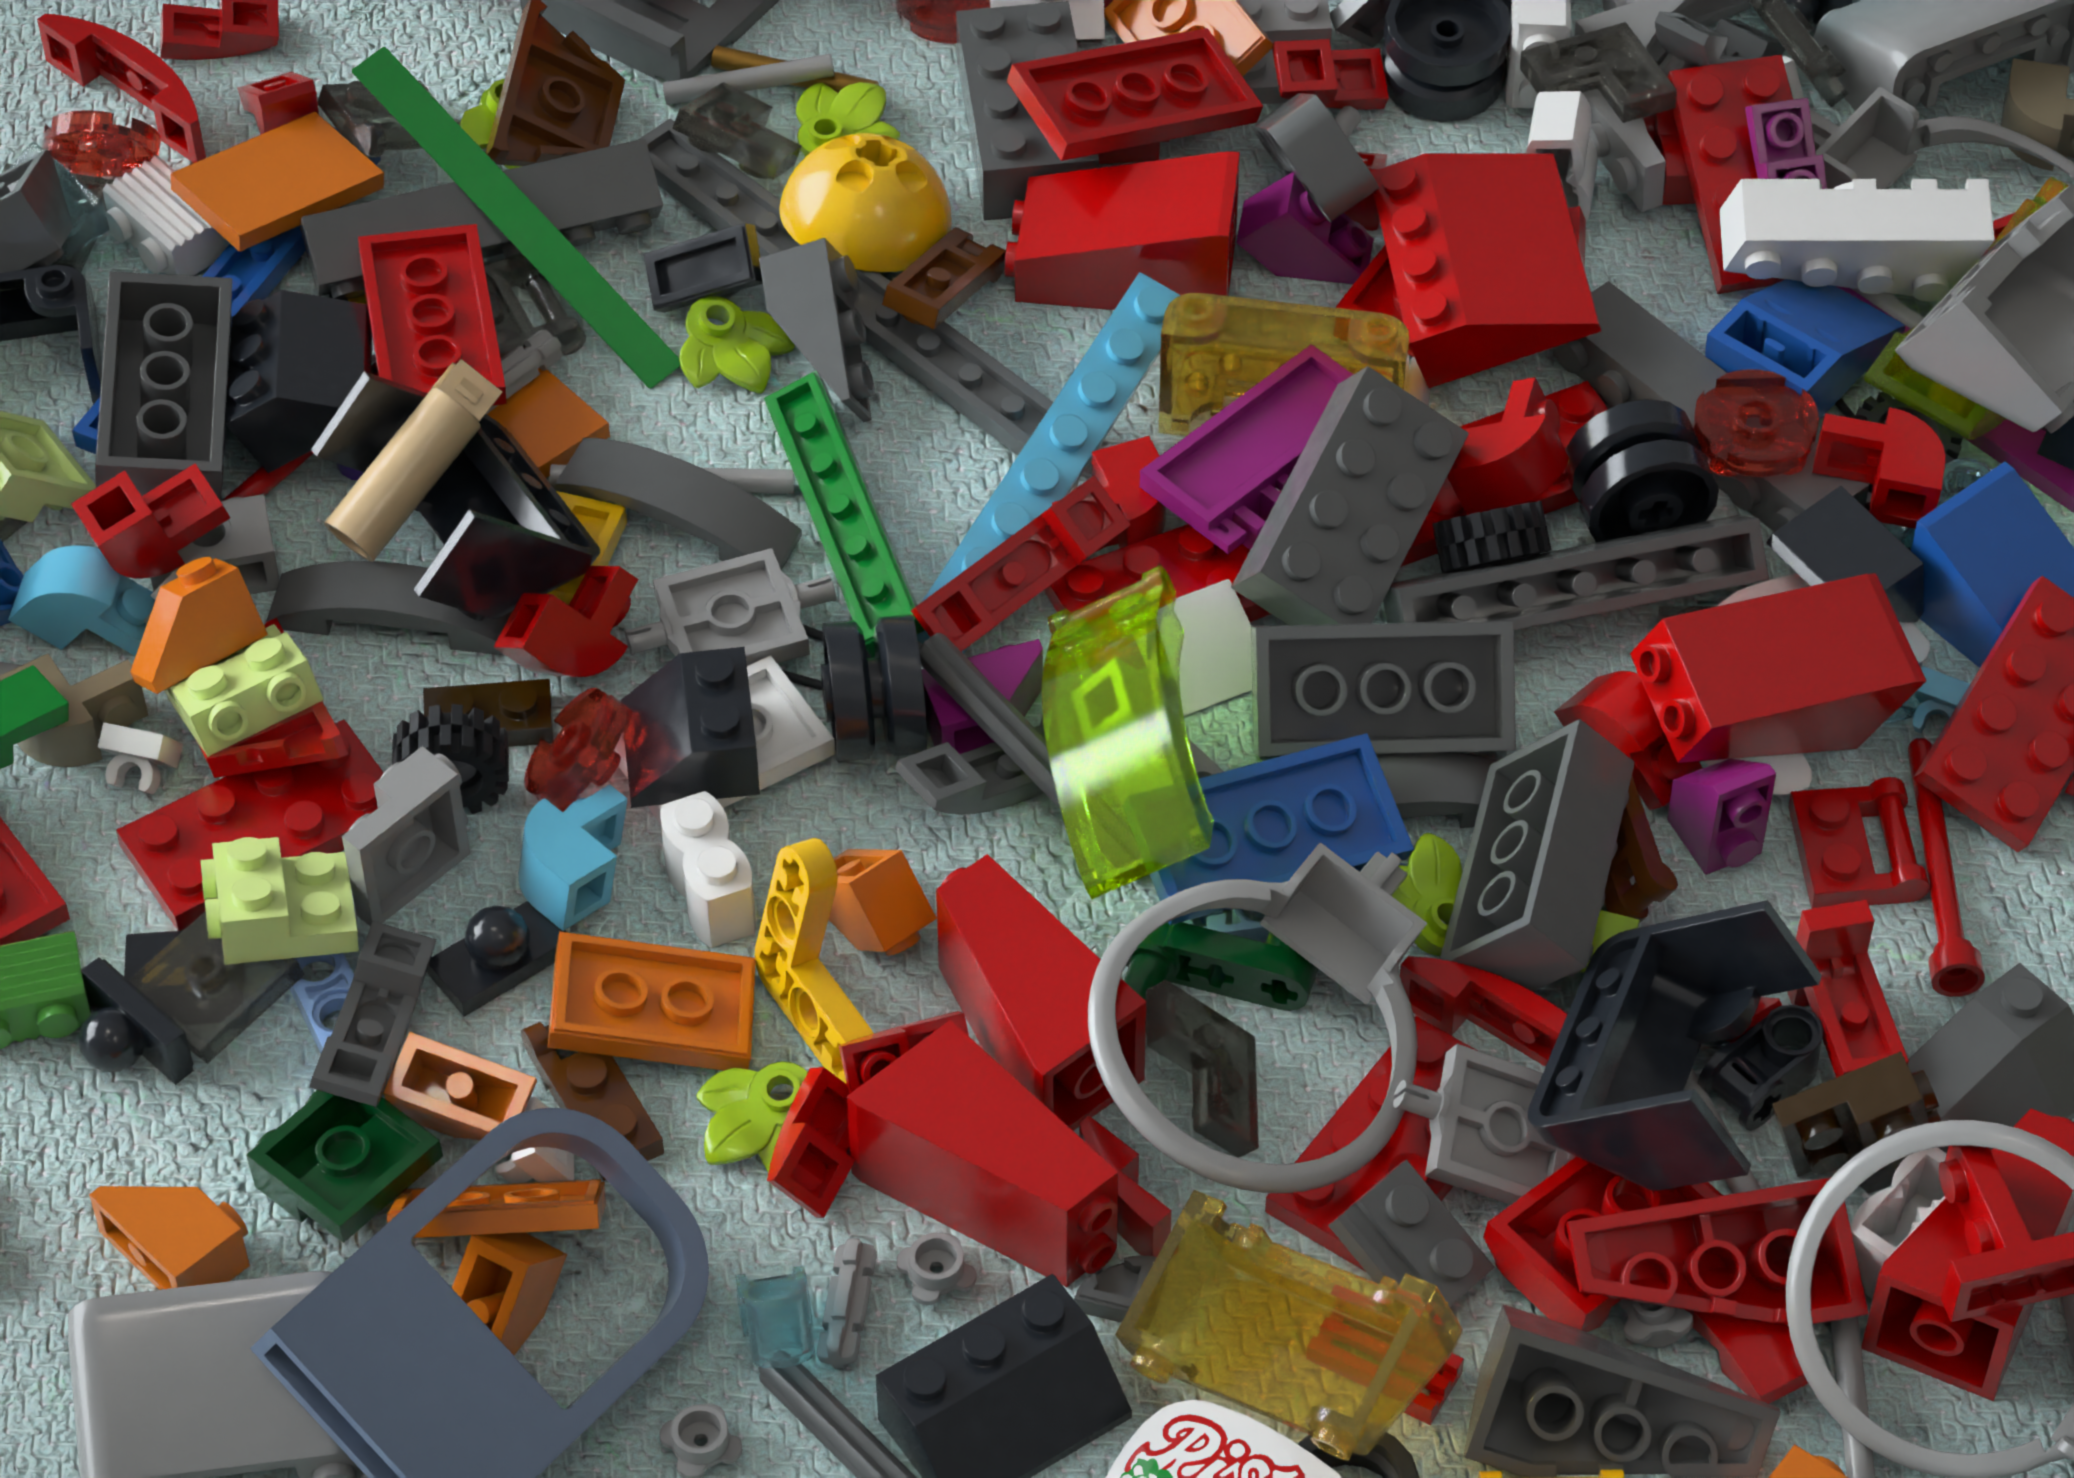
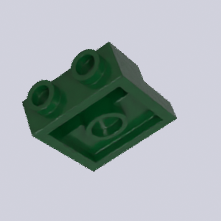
[246,1090,443,1243]

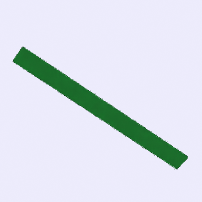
[352,47,680,389]

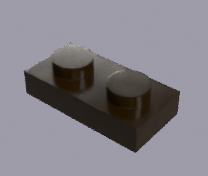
[423,679,554,747]

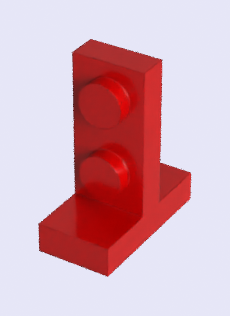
[1787,900,1909,1078]
[1939,1145,2074,1322]

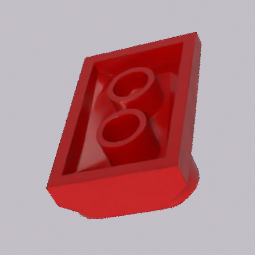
[1483,1157,1723,1332]

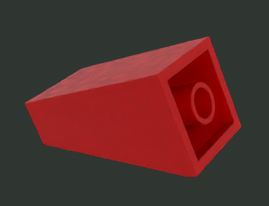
[1004,151,1240,317]
[1630,573,1927,763]
[936,854,1146,1131]
[847,1020,1118,1287]
[1861,1108,2074,1401]

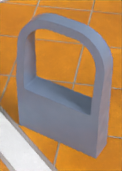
[250,1108,709,1478]

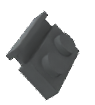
[1328,1160,1495,1333]

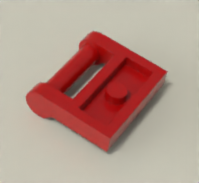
[1788,777,1930,909]

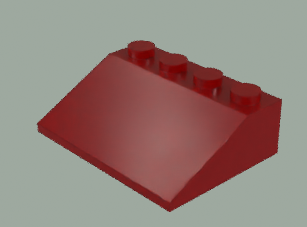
[1371,153,1602,388]

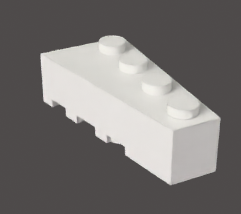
[1720,179,1995,302]

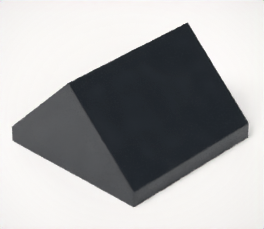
[1766,486,1924,622]

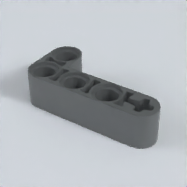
[1251,93,1379,223]

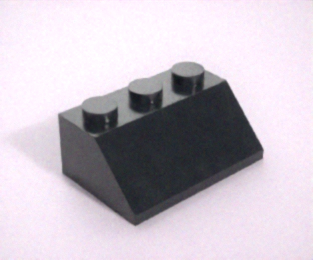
[225,290,372,473]
[876,1274,1132,1478]

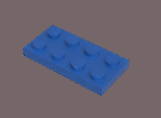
[1124,733,1414,926]

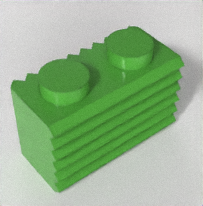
[0,930,92,1050]

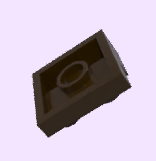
[1772,1051,1941,1177]

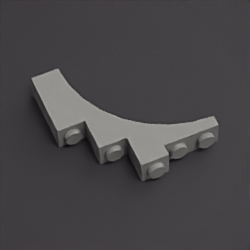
[1541,0,1752,212]

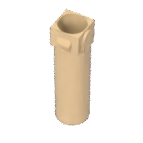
[324,359,502,562]

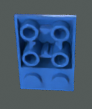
[1705,279,1906,434]

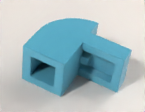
[8,545,155,656]
[518,784,628,931]

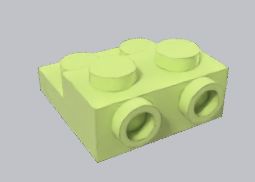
[0,411,96,523]
[165,624,324,757]
[200,837,359,965]

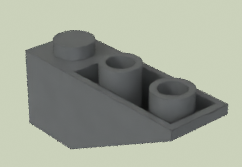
[759,238,875,422]

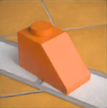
[130,557,268,694]
[829,849,937,956]
[383,1031,537,1140]
[89,1186,250,1290]
[452,1232,567,1355]

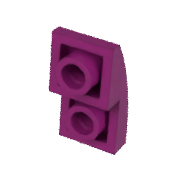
[1745,97,1827,189]

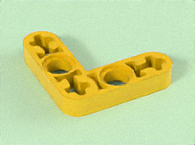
[754,838,874,1083]

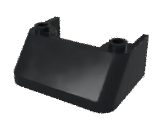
[0,265,102,405]
[311,371,600,621]
[1527,900,1822,1191]

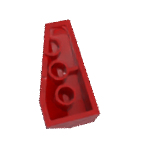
[1566,1177,1869,1326]

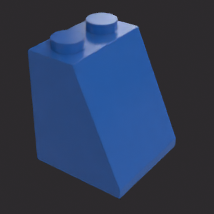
[1911,462,2074,668]

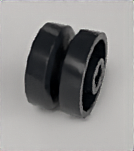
[1381,0,1512,122]
[1565,399,1719,543]
[820,614,927,762]

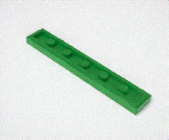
[764,371,925,658]

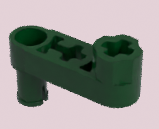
[1123,922,1318,1024]

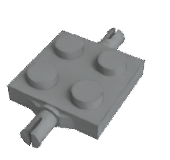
[624,548,837,666]
[1393,1044,1576,1205]

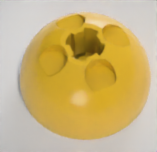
[779,133,952,272]

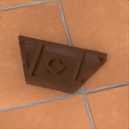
[486,0,625,166]

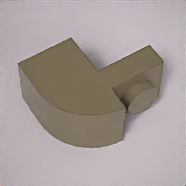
[2001,58,2074,171]
[0,653,149,767]

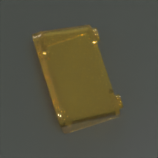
[1159,293,1409,436]
[1115,1190,1463,1460]

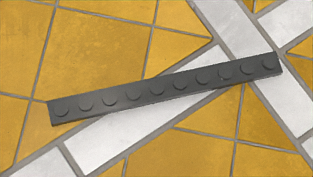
[638,119,1053,455]

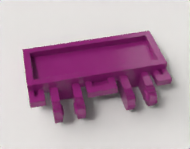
[1140,344,1354,554]

